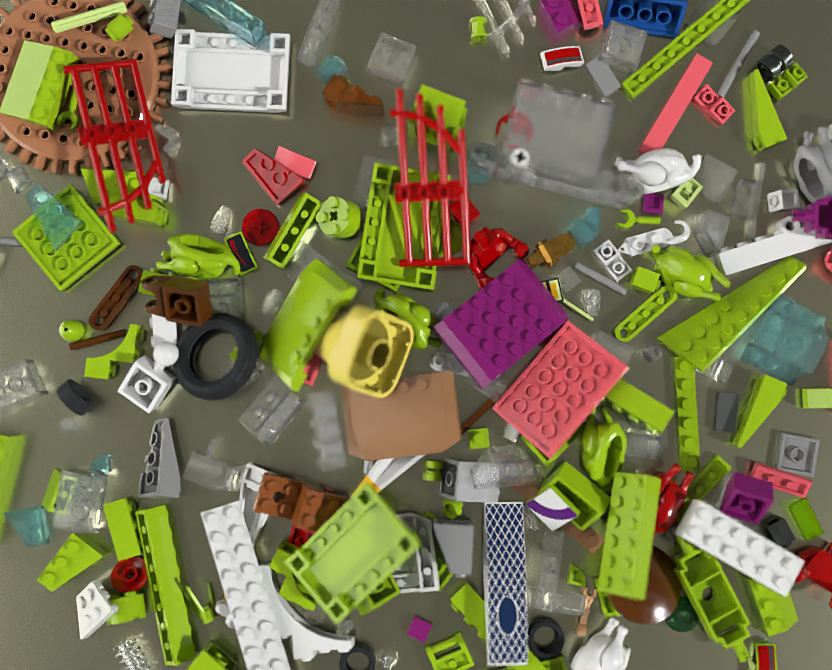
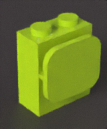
[110,190,168,228]

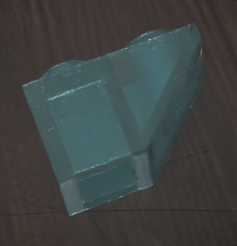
[567,205,602,249]

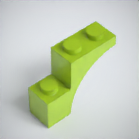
[84,324,144,379]
[269,540,317,611]

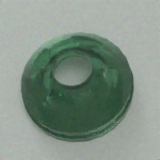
[665,596,699,632]

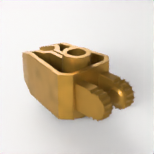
[525,233,577,268]

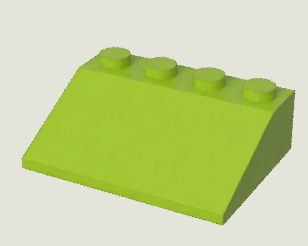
[0,40,80,131]

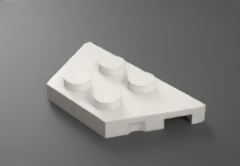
[76,580,119,640]

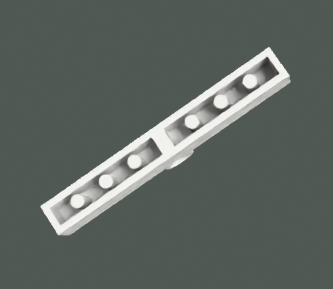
[713,216,832,276]

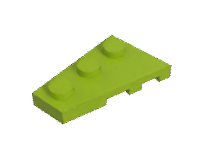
[81,167,149,205]

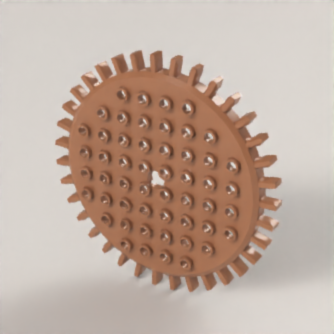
[0,0,173,176]

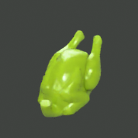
[156,233,240,279]
[651,245,730,301]
[374,289,441,349]
[582,405,627,489]

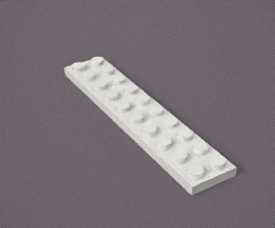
[201,500,290,670]

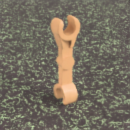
[576,586,597,637]

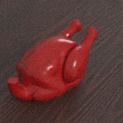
[652,463,694,535]

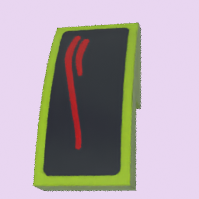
[224,231,258,275]

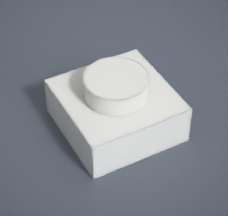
[148,177,170,201]

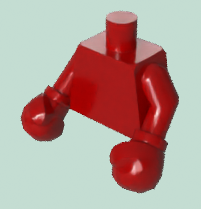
[468,227,529,289]
[793,542,832,609]

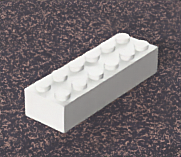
[674,499,805,597]

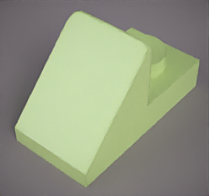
[669,178,703,209]

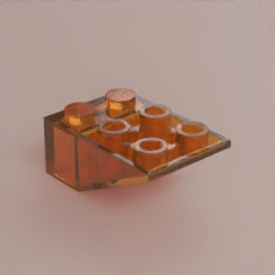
[321,74,385,116]

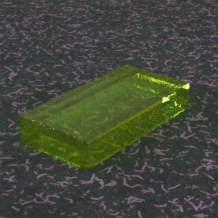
[788,498,824,542]

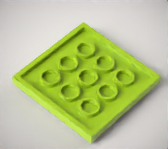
[12,184,121,292]

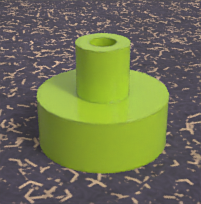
[443,499,463,519]

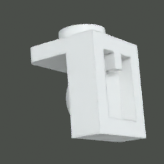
[767,189,800,212]

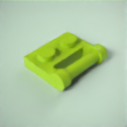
[425,632,474,670]

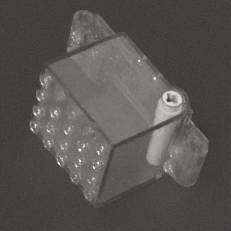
[469,79,645,210]

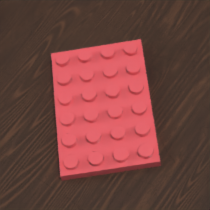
[492,321,629,459]

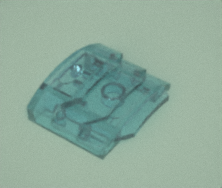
[740,294,829,386]

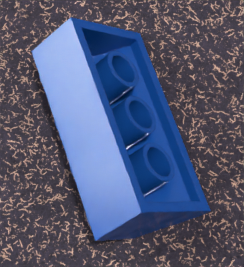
[603,0,688,38]

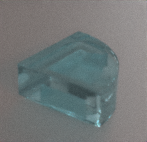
[89,453,111,473]

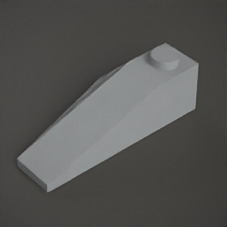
[138,418,181,499]

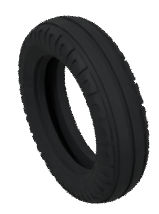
[173,313,258,401]

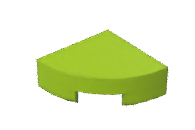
[566,563,586,588]

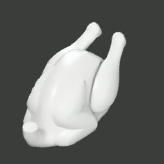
[615,148,701,194]
[571,618,631,670]

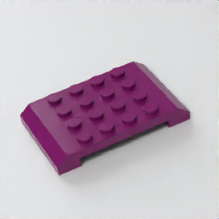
[433,258,570,390]

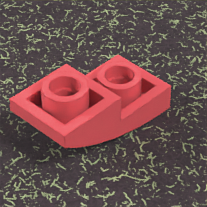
[692,84,735,124]
[274,146,317,179]

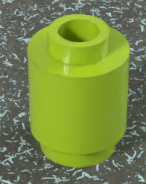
[105,13,134,42]

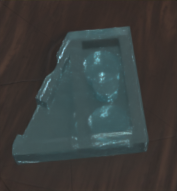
[4,505,50,547]

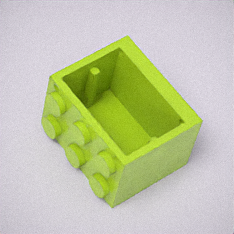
[407,84,468,151]

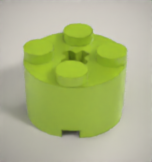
[315,196,362,238]
[106,590,147,625]

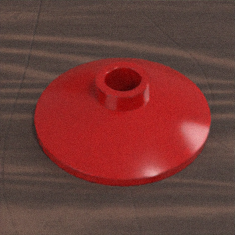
[111,556,148,593]

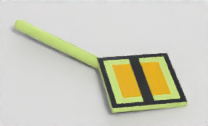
[541,277,593,321]

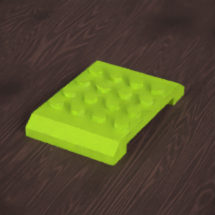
[357,162,451,290]
[285,482,422,624]

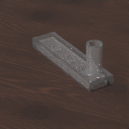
[433,343,507,403]

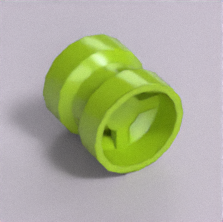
[423,460,443,481]

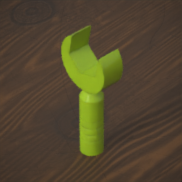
[58,86,80,132]
[616,209,661,229]

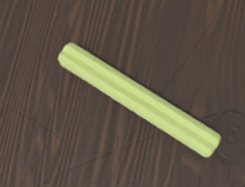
[51,1,127,33]

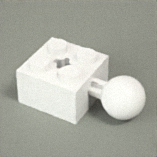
[118,341,179,413]

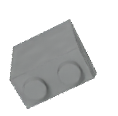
[439,458,501,502]
[433,518,474,577]

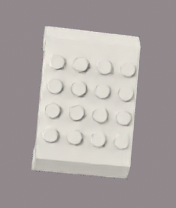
[171,29,290,113]

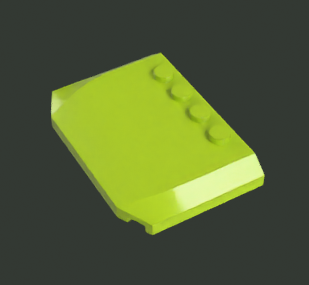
[260,258,357,392]

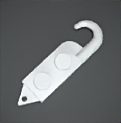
[618,220,690,257]

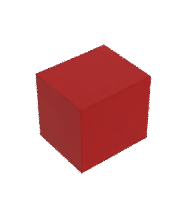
[449,198,481,228]

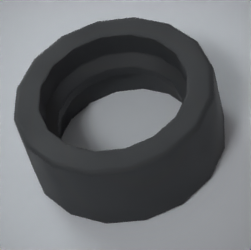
[57,379,95,416]
[527,618,564,658]
[339,643,376,670]

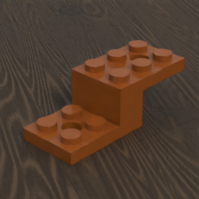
[253,472,351,532]

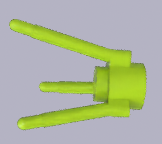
[183,582,217,625]

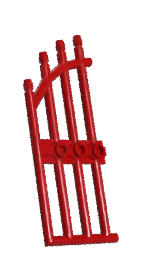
[63,58,166,233]
[390,88,471,267]

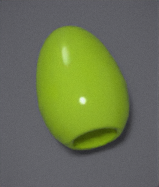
[59,319,85,342]

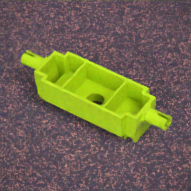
[673,535,751,662]

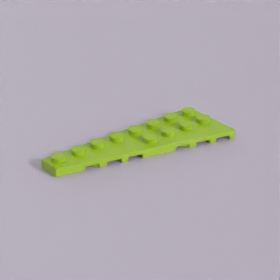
[658,255,806,373]

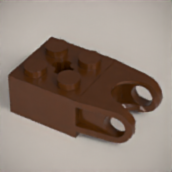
[141,275,212,327]

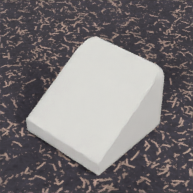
[501,422,520,442]

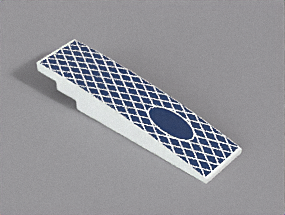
[482,502,528,666]

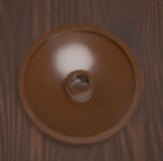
[607,546,681,624]

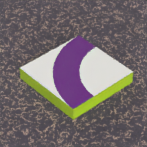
[526,484,580,531]

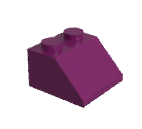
[538,0,583,39]
[719,472,774,525]

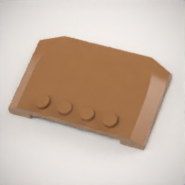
[341,371,462,461]

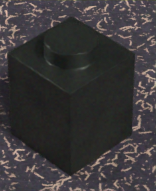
[762,516,796,549]

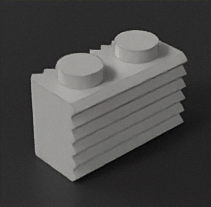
[147,0,181,39]

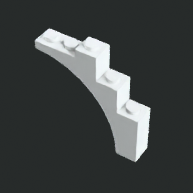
[258,562,355,662]

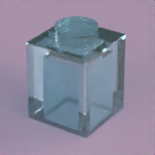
[316,54,346,88]

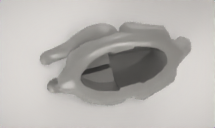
[793,127,832,203]

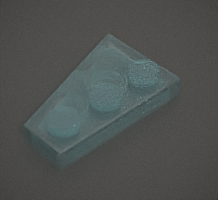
[25,183,83,251]

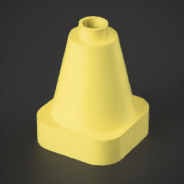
[314,305,414,398]

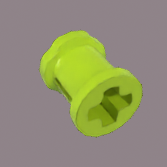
[470,17,488,41]

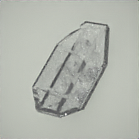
[471,445,545,489]

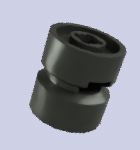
[756,45,794,81]

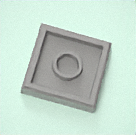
[774,432,820,478]

